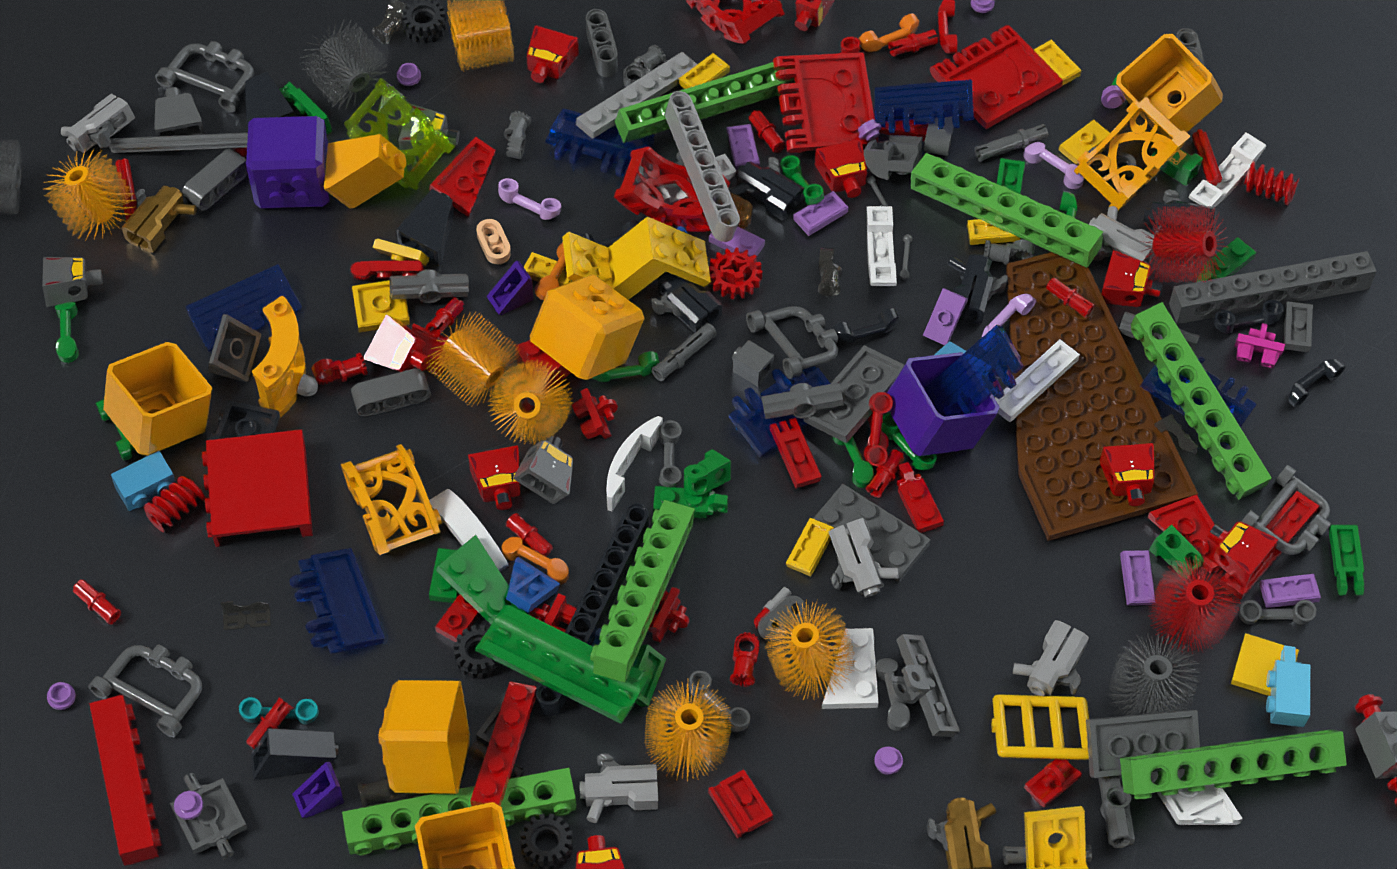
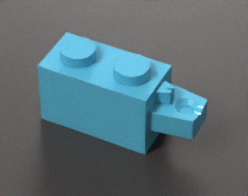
[1266,646,1310,727]

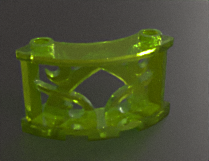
[344,78,455,191]

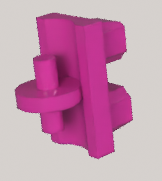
[1235,323,1285,368]

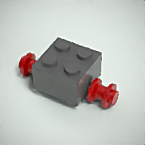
[1355,694,1397,807]

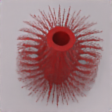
[1140,206,1228,283]
[1148,555,1241,654]

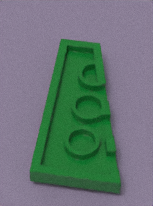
[436,535,527,625]

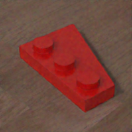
[430,137,495,217]
[1148,494,1223,573]

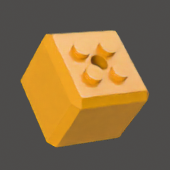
[1116,34,1223,139]
[530,274,644,380]
[103,342,212,456]
[379,680,470,794]
[415,802,515,869]

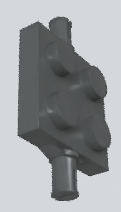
[170,773,248,859]

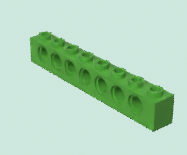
[615,55,796,143]
[911,153,1103,268]
[1131,302,1272,500]
[590,500,695,683]
[1120,729,1346,799]
[342,768,576,855]

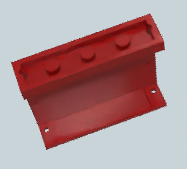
[202,429,313,547]

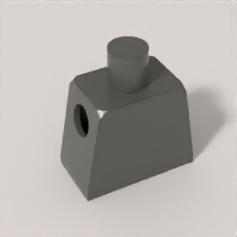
[155,87,205,136]

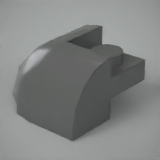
[864,135,923,180]

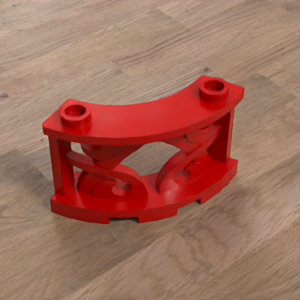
[686,0,785,44]
[614,147,730,232]

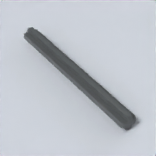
[109,132,248,153]

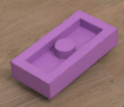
[709,226,765,257]

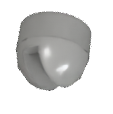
[297,374,318,397]

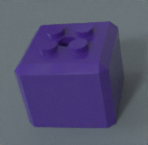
[246,116,330,208]
[887,352,1000,456]

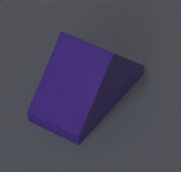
[486,261,534,315]
[293,762,344,818]

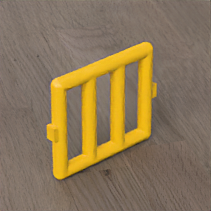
[991,695,1089,760]

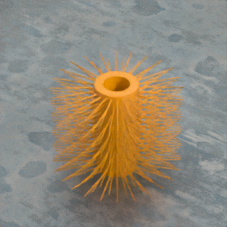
[447,0,514,71]
[43,149,135,241]
[426,311,521,407]
[488,361,574,444]
[764,599,856,700]
[645,680,732,782]

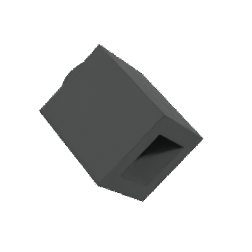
[732,340,774,387]

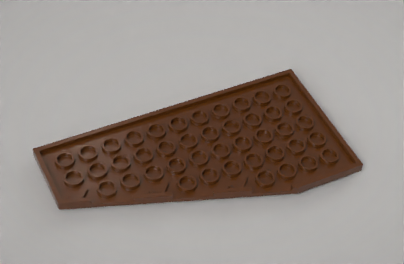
[1006,252,1198,541]

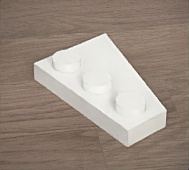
[822,628,878,709]

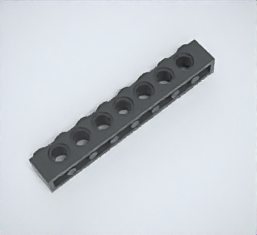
[1169,251,1377,324]

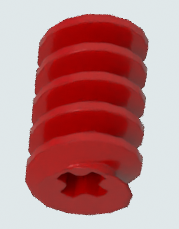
[1244,161,1300,205]
[144,476,206,532]

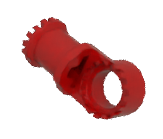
[312,353,368,384]
[730,632,759,687]

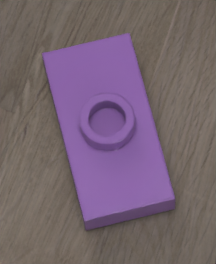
[726,124,760,171]
[793,191,848,236]
[923,288,968,345]
[1120,551,1156,606]
[1259,574,1321,608]

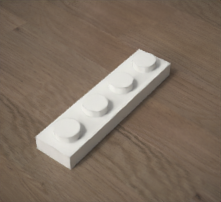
[995,339,1080,422]

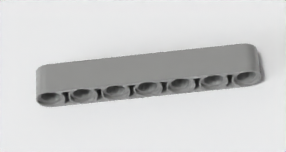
[665,91,740,242]

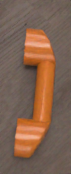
[859,13,919,52]
[534,242,566,300]
[501,537,569,585]

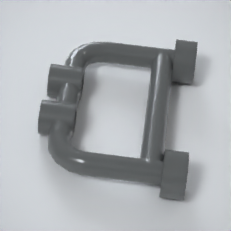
[155,41,254,112]
[746,306,838,379]
[1242,465,1331,555]
[88,644,202,737]

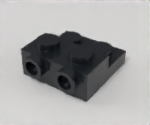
[210,400,280,440]

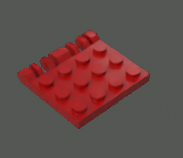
[930,25,1063,129]
[773,52,878,153]

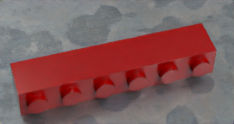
[89,695,162,866]

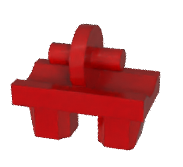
[572,388,618,439]
[648,587,690,643]
[529,593,577,633]
[1024,759,1082,807]

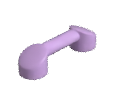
[1024,142,1084,189]
[498,178,561,220]
[981,294,1036,352]

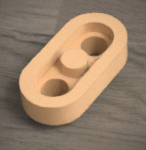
[476,219,511,264]

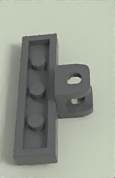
[888,634,960,737]

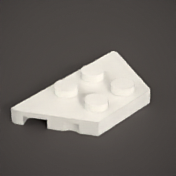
[1151,764,1242,825]

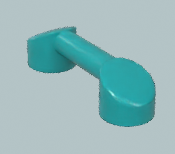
[239,697,319,725]

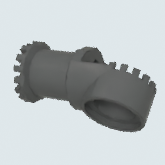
[623,45,666,87]
[504,111,532,159]
[984,240,1035,266]

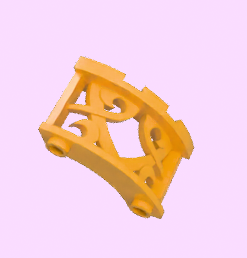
[1074,96,1191,211]
[252,296,306,419]
[341,444,442,555]

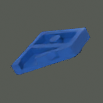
[506,557,560,613]

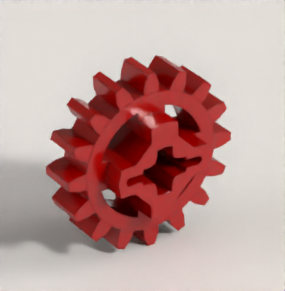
[709,247,762,299]

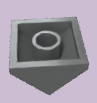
[208,314,261,382]

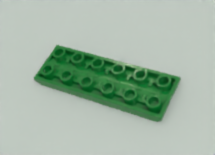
[475,605,649,724]

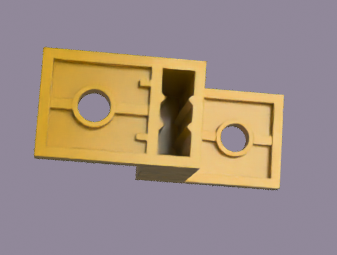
[562,217,711,300]
[1024,806,1089,869]

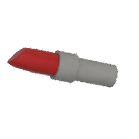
[754,587,792,629]

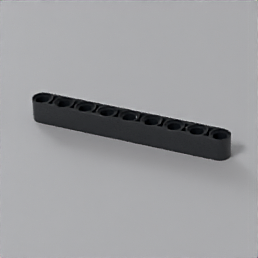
[536,503,649,717]

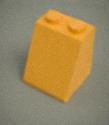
[324,134,406,209]

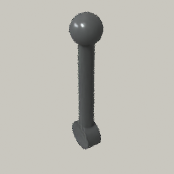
[866,175,894,215]
[899,234,913,281]

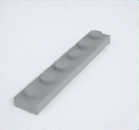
[576,52,697,139]

